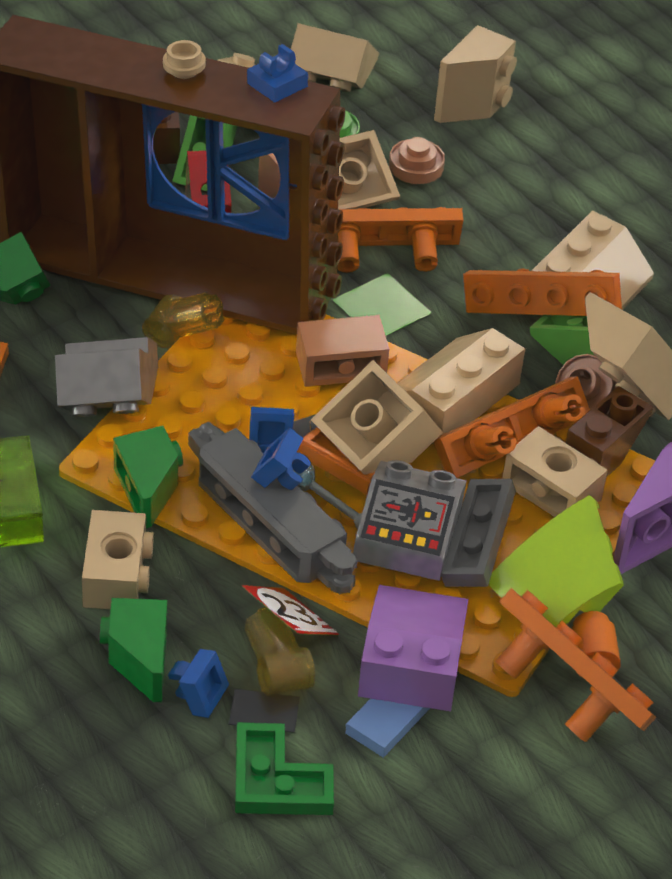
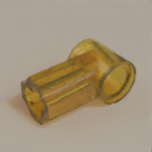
[142,292,224,348]
[244,607,315,696]

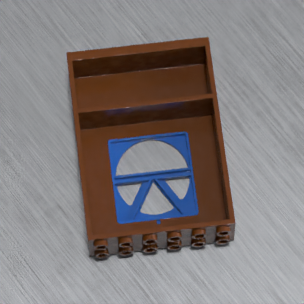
[0,15,345,334]

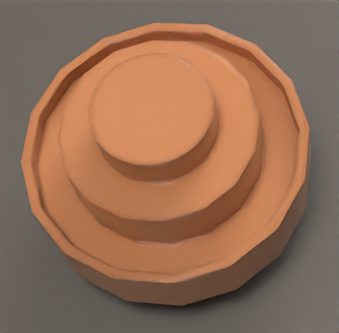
[389,137,445,184]
[555,354,617,410]

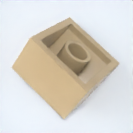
[291,23,379,92]
[434,25,517,123]
[311,360,443,475]

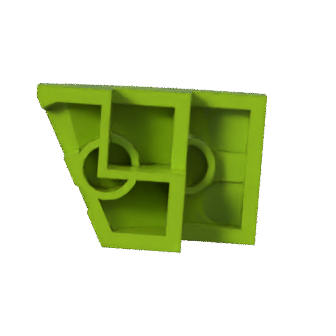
[488,495,624,627]

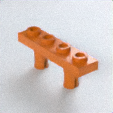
[337,207,464,273]
[463,268,622,316]
[434,376,590,478]
[495,588,656,743]

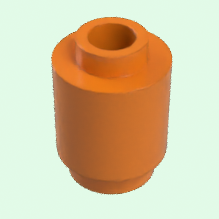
[571,611,621,678]

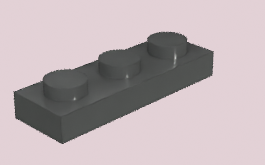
[441,479,516,587]

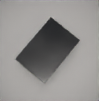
[229,689,300,733]

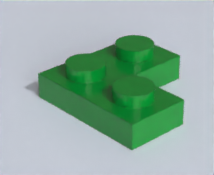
[235,722,334,815]

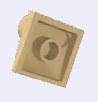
[338,130,400,209]

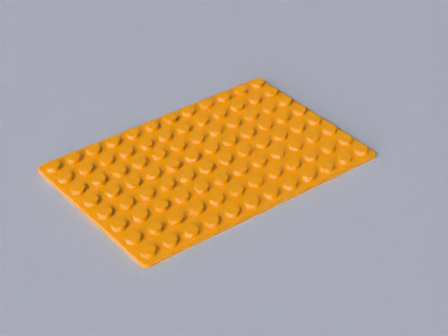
[59,311,655,697]

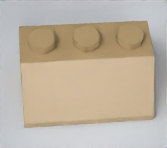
[532,211,654,316]
[585,292,672,421]
[397,328,525,444]

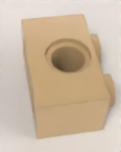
[502,426,608,517]
[82,510,154,609]

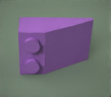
[613,442,672,574]
[358,585,469,712]

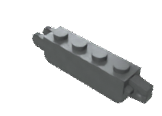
[188,422,357,595]

